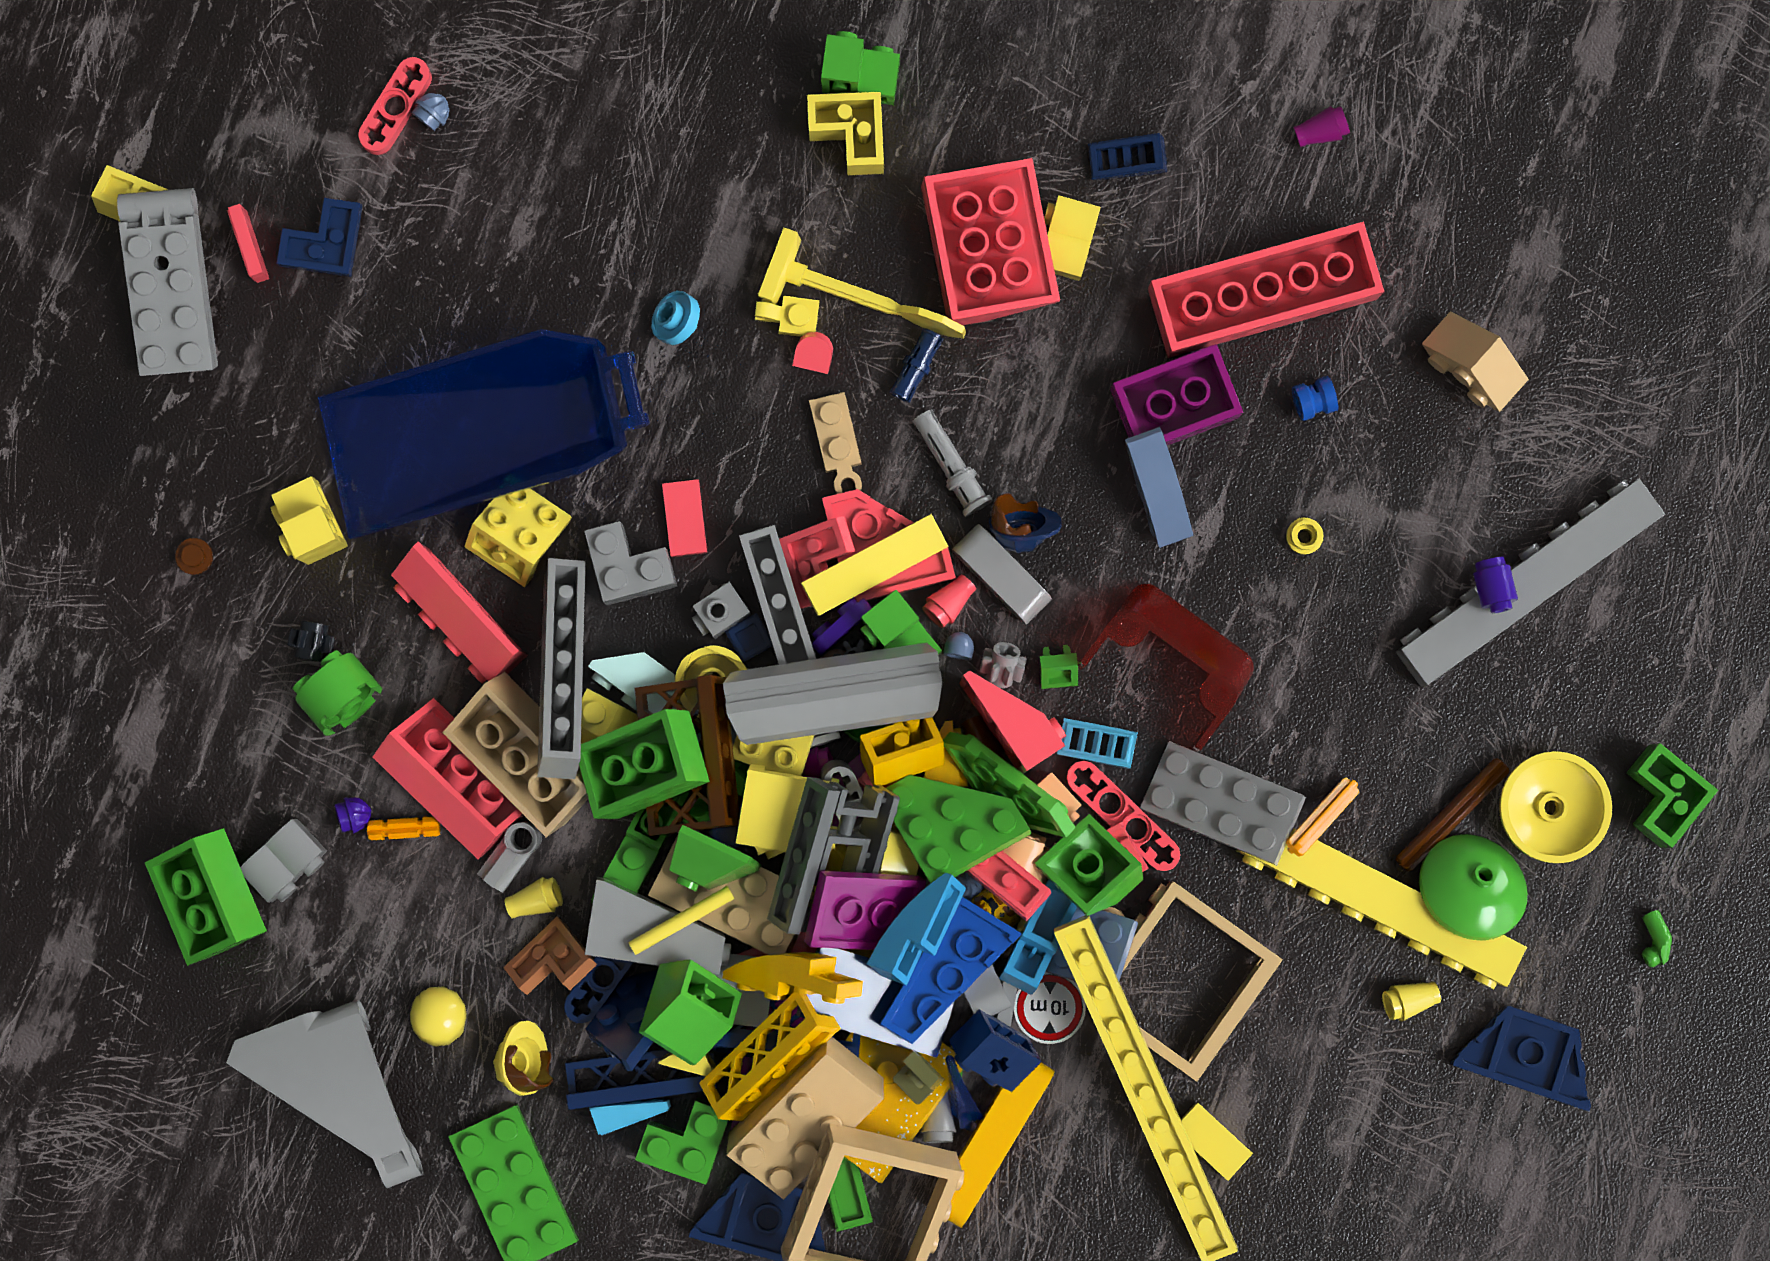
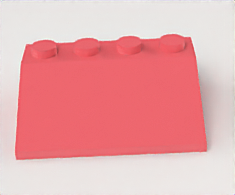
[921,158,1060,325]
[959,671,1066,773]

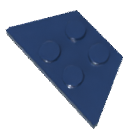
[585,969,658,1071]
[1450,1005,1591,1111]
[689,1172,826,1261]

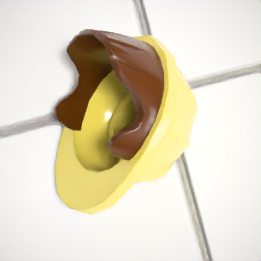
[493,1021,553,1096]

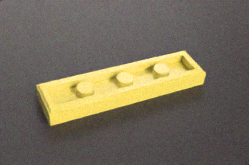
[801,514,949,616]

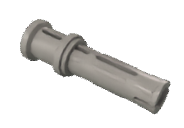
[912,409,993,517]

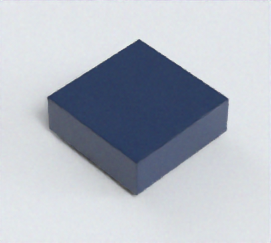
[725,613,773,663]

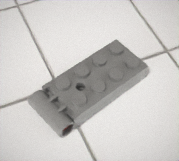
[117,188,218,376]

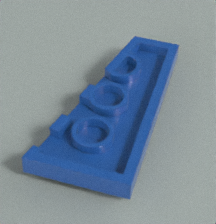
[879,897,1022,1044]

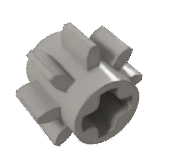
[979,642,1027,688]

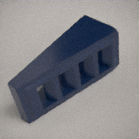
[1088,133,1167,181]

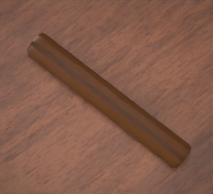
[1396,758,1510,872]

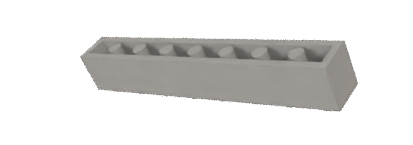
[1396,479,1665,687]

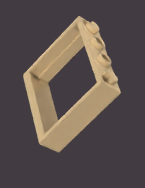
[1122,881,1283,1082]
[781,1123,964,1261]

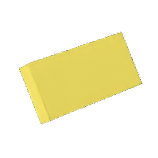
[1180,1102,1253,1181]

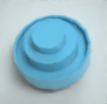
[651,291,700,345]

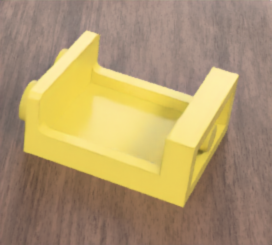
[736,764,839,852]

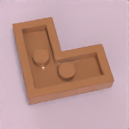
[503,917,597,995]

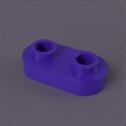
[812,597,872,656]

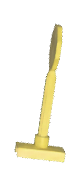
[758,228,966,339]

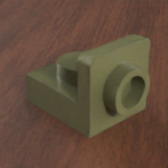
[893,1051,945,1104]

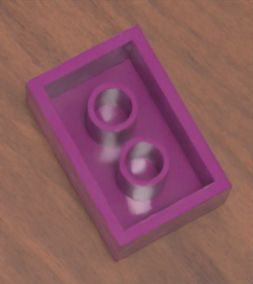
[1110,344,1243,446]

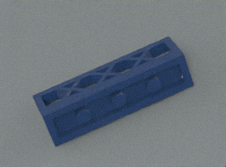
[565,1049,719,1110]

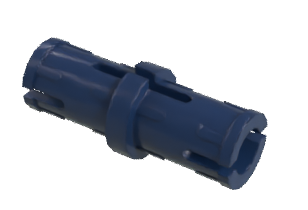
[889,328,944,403]

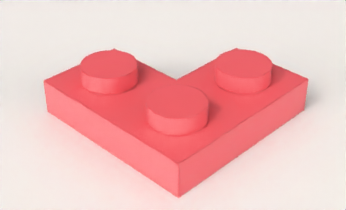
[779,516,855,609]

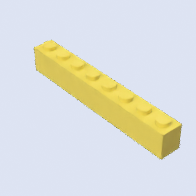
[1236,828,1527,989]

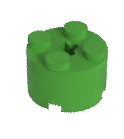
[293,650,382,736]

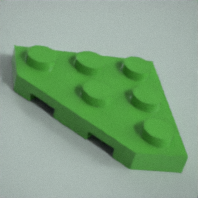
[943,732,1076,838]
[886,775,1031,884]

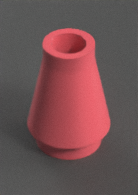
[922,574,976,628]

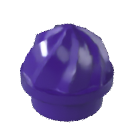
[334,797,371,834]

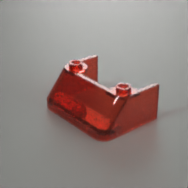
[1078,584,1254,752]

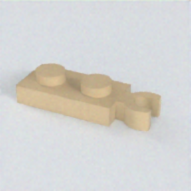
[809,392,862,494]

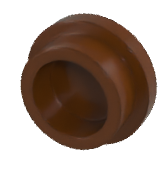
[175,538,213,575]

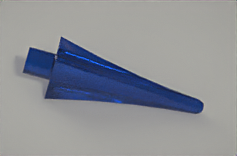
[945,1055,984,1131]

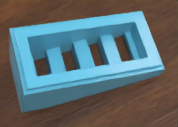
[1057,718,1138,769]
[589,1098,671,1135]

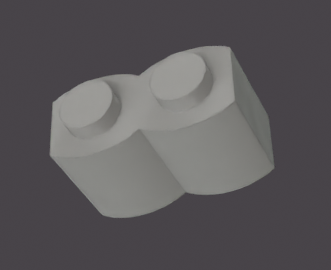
[240,819,327,902]

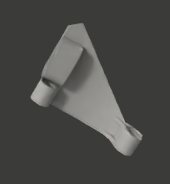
[226,999,423,1188]

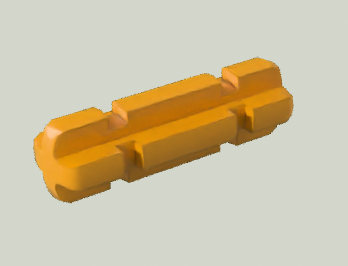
[367,816,441,840]

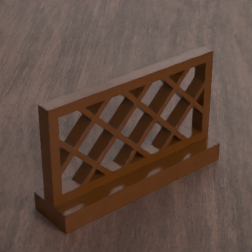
[635,675,740,836]

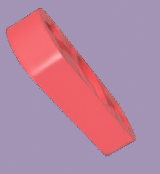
[358,57,432,155]

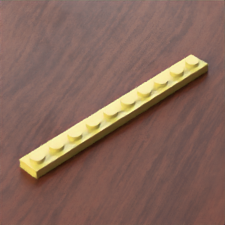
[1054,915,1238,1261]

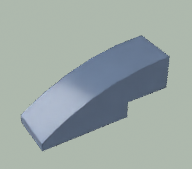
[1125,427,1194,548]

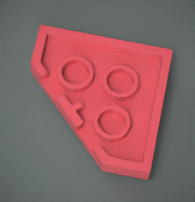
[822,489,956,602]

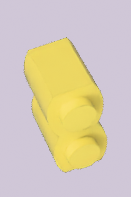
[1044,195,1101,281]

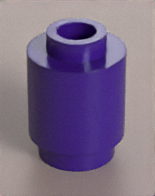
[1473,557,1518,614]

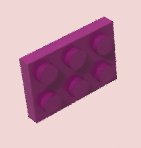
[804,871,927,950]

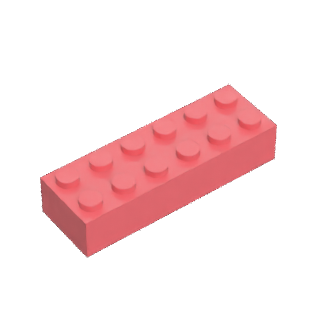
[1148,222,1384,358]

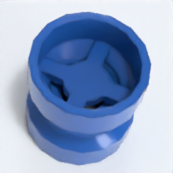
[1292,376,1339,421]

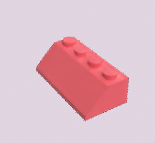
[391,542,527,684]
[372,698,524,859]

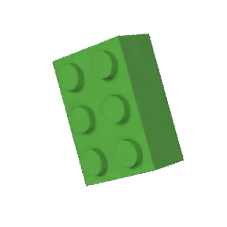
[579,709,710,819]
[145,828,267,966]

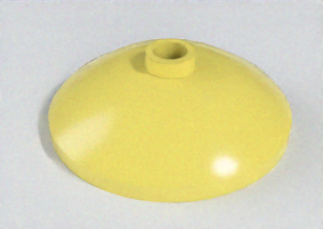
[1499,752,1612,863]

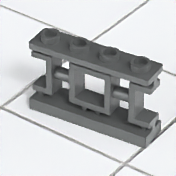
[767,777,900,934]

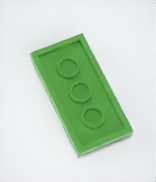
[449,1104,579,1261]

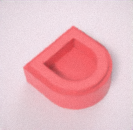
[792,332,833,374]

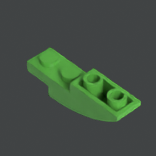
[591,790,691,903]

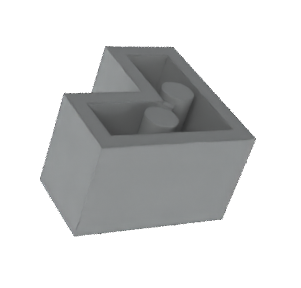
[584,521,678,605]

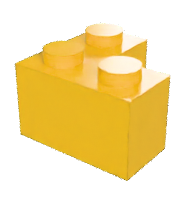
[860,717,944,786]

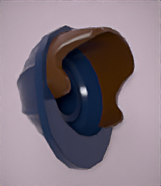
[989,493,1062,554]

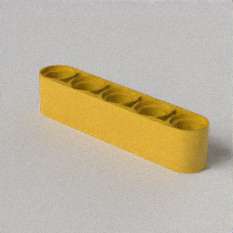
[948,1062,1055,1228]

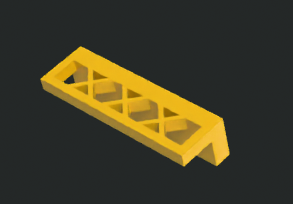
[699,991,841,1121]

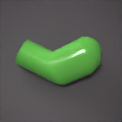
[1642,910,1672,967]

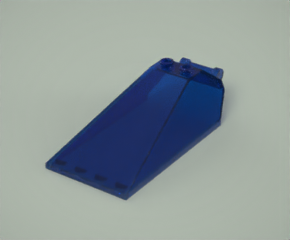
[318,329,650,539]

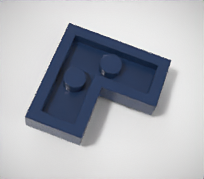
[276,198,363,277]

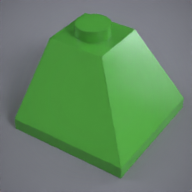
[1035,814,1143,916]
[669,825,761,892]

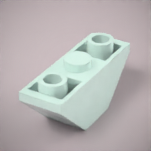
[588,652,681,714]

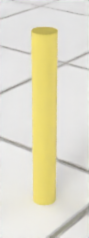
[628,886,735,955]

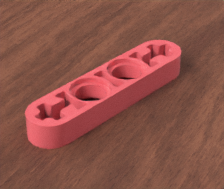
[1066,761,1180,871]

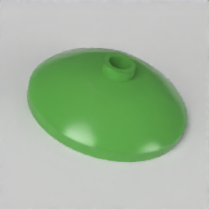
[1419,834,1528,941]

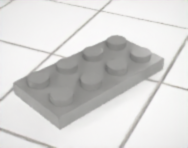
[1140,741,1306,866]

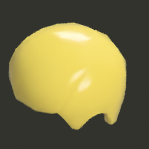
[410,986,467,1046]

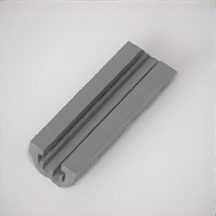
[723,643,942,745]

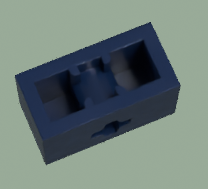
[949,1009,1042,1092]

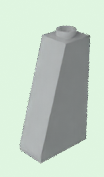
[585,877,731,975]

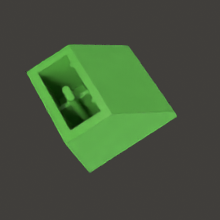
[639,959,742,1065]

